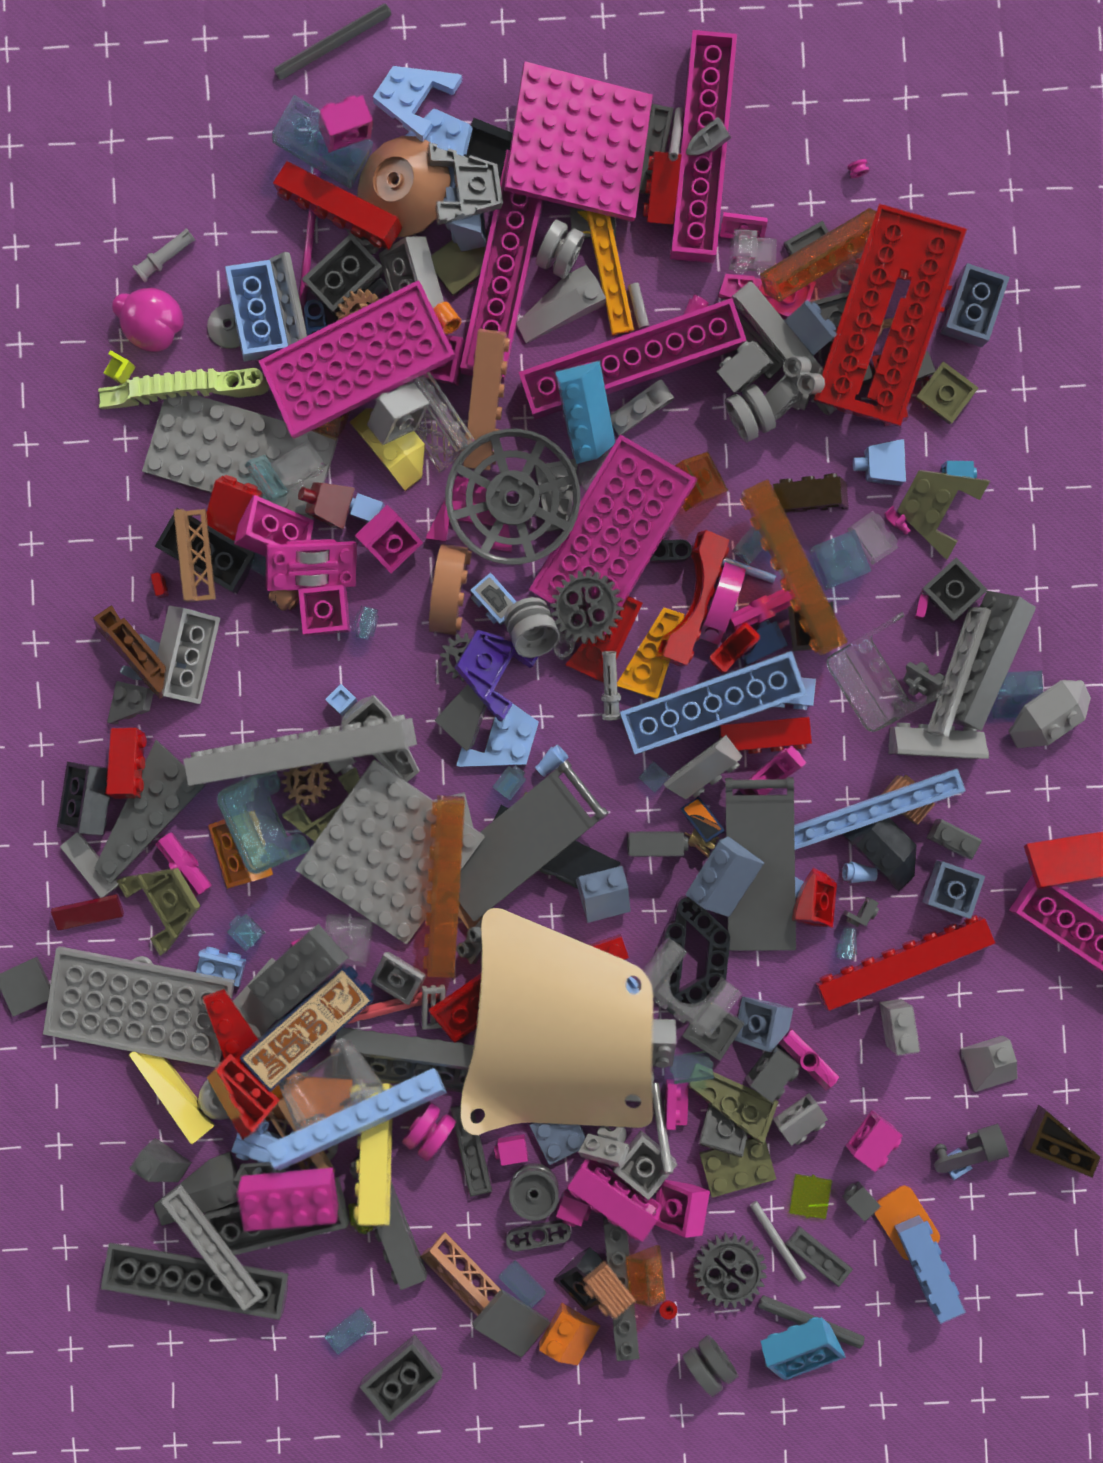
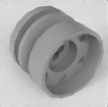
[504,597,560,658]

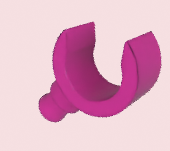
[884,506,910,535]

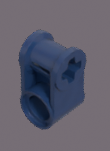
[304,299,329,336]

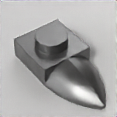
[686,117,731,155]

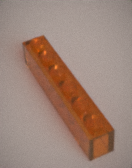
[760,208,877,302]

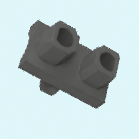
[903,662,945,701]
[456,920,482,964]

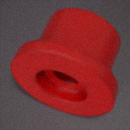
[659,1300,678,1320]

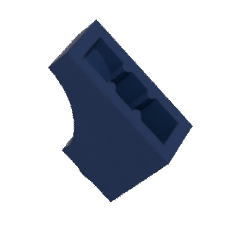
[742,620,788,666]

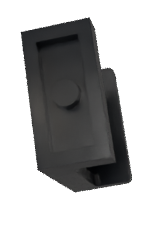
[464,118,513,179]

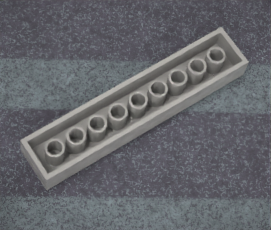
[183,715,417,786]

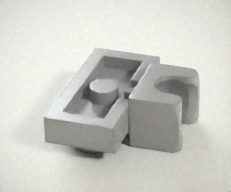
[579,1126,630,1168]

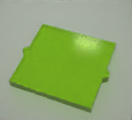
[789,1173,832,1219]

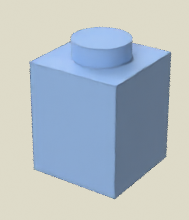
[349,493,385,523]

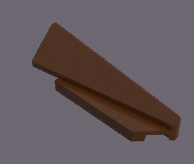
[93,605,166,699]

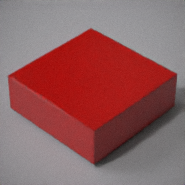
[150,572,169,598]

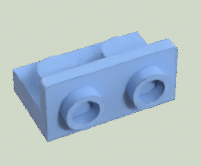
[196,947,246,987]

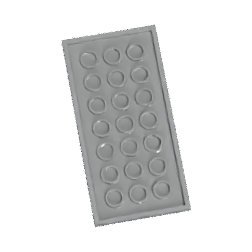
[142,392,338,520]
[43,946,235,1067]

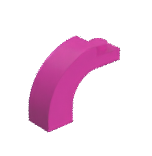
[699,562,746,645]

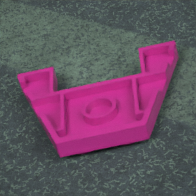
[426,476,512,553]

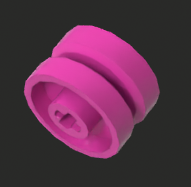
[401,1102,456,1162]

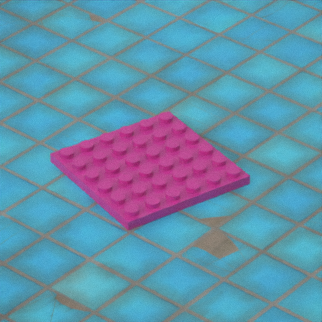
[504,62,653,222]

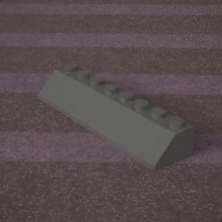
[333,1028,475,1092]
[101,1243,288,1320]

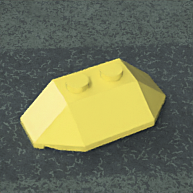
[350,408,425,491]

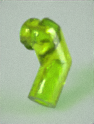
[348,1203,373,1235]

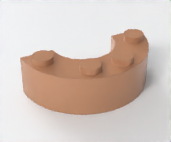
[429,544,472,635]

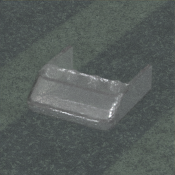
[826,612,950,732]

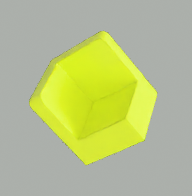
[103,350,135,384]

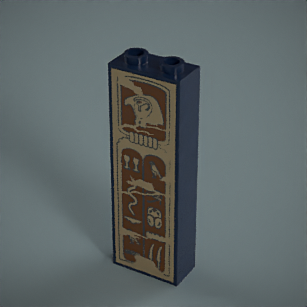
[240,963,374,1091]

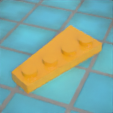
[617,607,685,699]

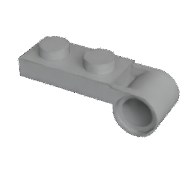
[610,380,674,435]

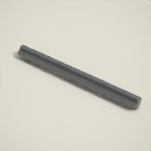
[274,3,391,80]

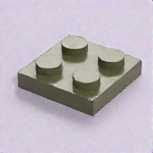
[915,361,978,425]

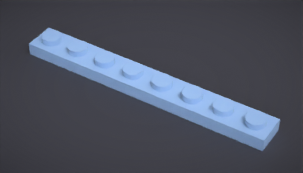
[794,769,965,850]

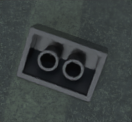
[57,761,110,835]

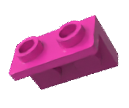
[665,1079,689,1130]

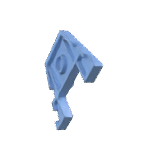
[373,66,462,142]
[405,108,472,188]
[456,691,539,767]

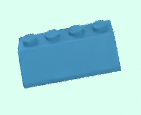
[555,361,615,464]

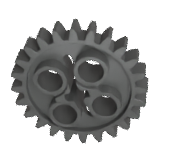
[550,570,624,644]
[693,1232,767,1308]

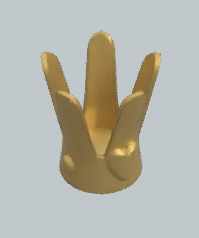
[684,828,719,858]

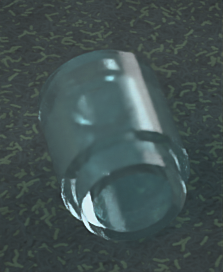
[352,606,379,640]

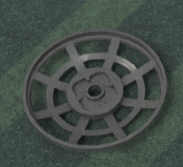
[445,429,580,565]

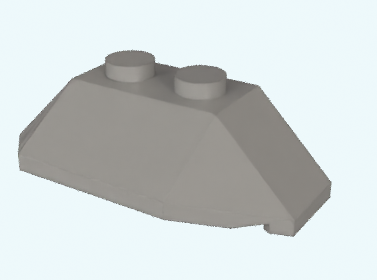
[1008,680,1091,748]

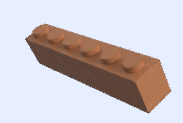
[463,329,510,470]

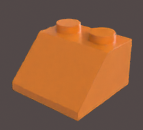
[539,1303,600,1365]

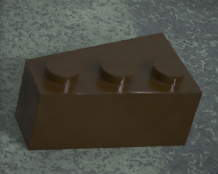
[773,473,849,513]
[1022,1105,1101,1178]

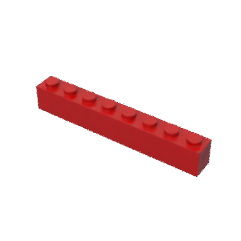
[815,915,995,1011]

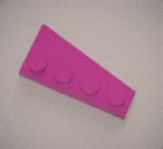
[718,274,816,320]

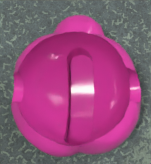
[112,288,184,352]

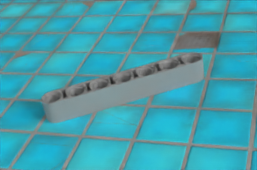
[732,282,837,416]

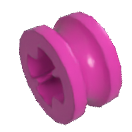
[847,159,870,178]

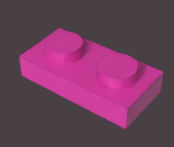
[720,212,768,242]

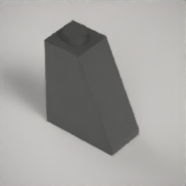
[435,684,487,751]
[129,1138,192,1182]

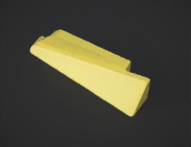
[129,1052,215,1144]

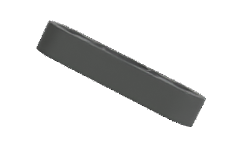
[506,1220,571,1251]

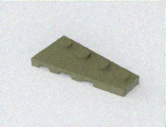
[687,1065,779,1144]

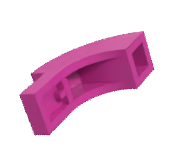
[739,746,807,795]

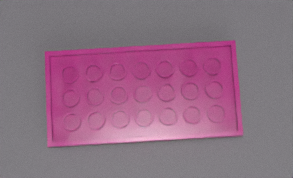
[259,280,456,439]
[529,434,697,636]

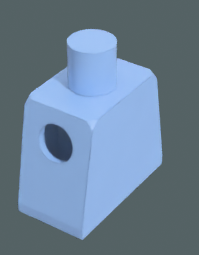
[853,439,906,485]

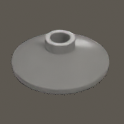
[207,304,240,348]

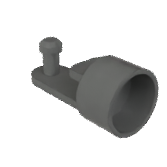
[934,1123,1009,1173]

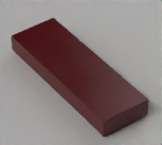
[51,894,124,931]

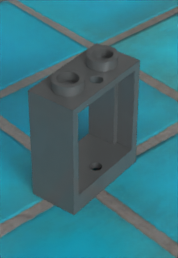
[627,831,688,856]

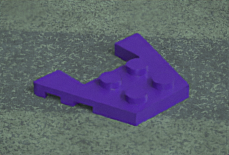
[455,630,539,722]

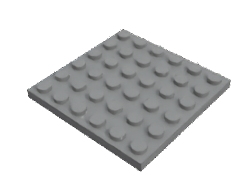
[296,760,485,944]

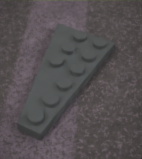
[94,740,206,883]

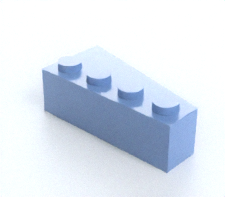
[895,1215,966,1324]

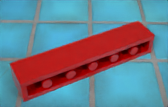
[273,161,403,250]

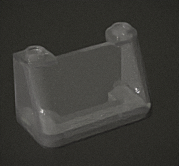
[279,1039,385,1132]

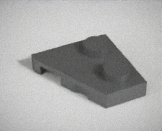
[107,681,154,724]

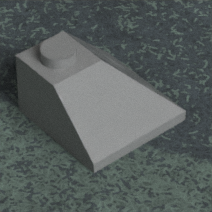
[961,1035,1017,1092]

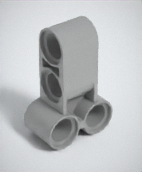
[765,356,825,420]

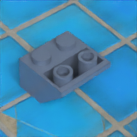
[443,187,487,252]
[785,300,837,356]

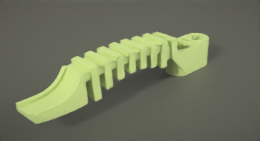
[98,368,269,409]

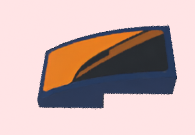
[680,796,725,844]

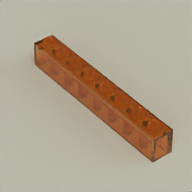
[740,479,848,656]
[423,795,465,978]

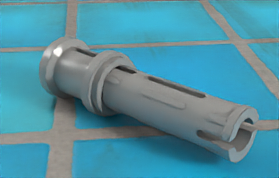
[132,228,195,283]
[601,651,622,720]

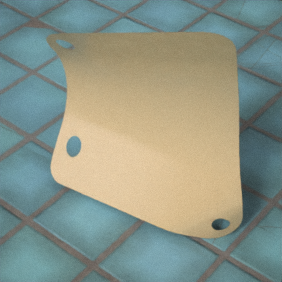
[461,908,653,1135]

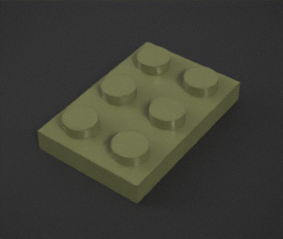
[699,1137,776,1198]

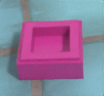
[915,594,929,620]

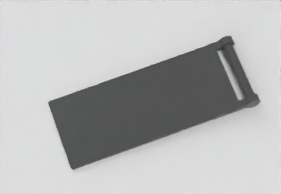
[448,760,609,921]
[725,777,796,951]

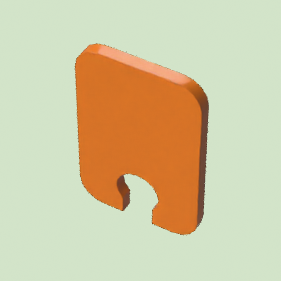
[874,1185,940,1260]

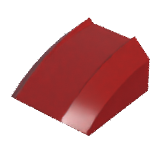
[792,868,837,928]

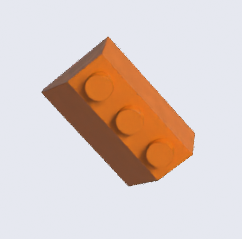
[208,811,273,889]

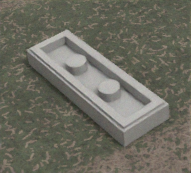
[60,833,119,898]

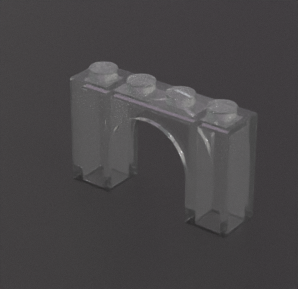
[635,937,742,1037]

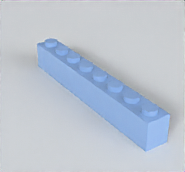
[265,1068,447,1170]

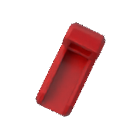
[709,623,760,673]

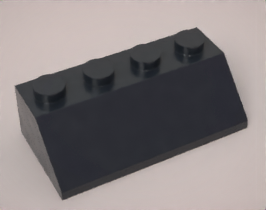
[154,508,255,594]

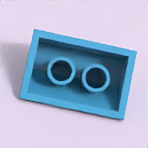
[761,1317,845,1381]

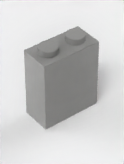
[879,999,920,1055]

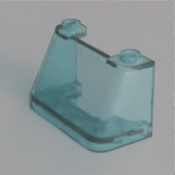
[217,771,310,874]

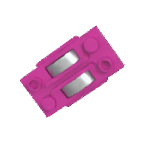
[266,539,357,591]

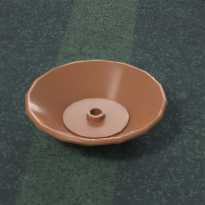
[357,136,451,237]

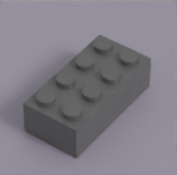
[248,924,348,1020]

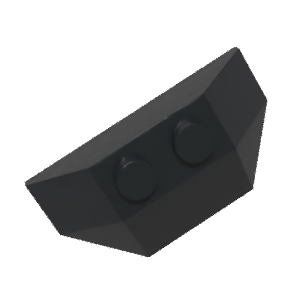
[842,818,917,892]

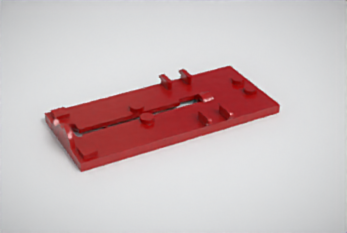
[814,204,967,427]

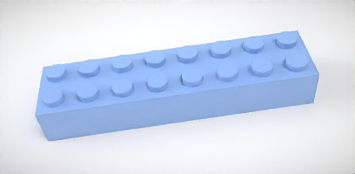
[620,651,807,754]

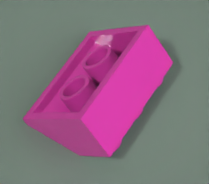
[234,495,314,557]

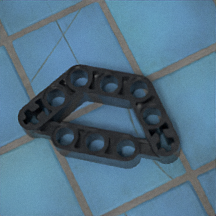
[659,895,731,1016]

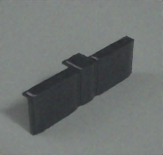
[493,805,621,889]

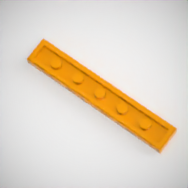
[586,210,634,336]

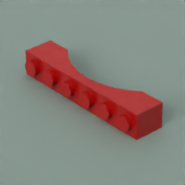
[656,530,729,666]

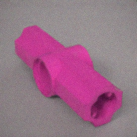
[730,586,797,631]
[155,832,212,897]
[779,1028,839,1090]

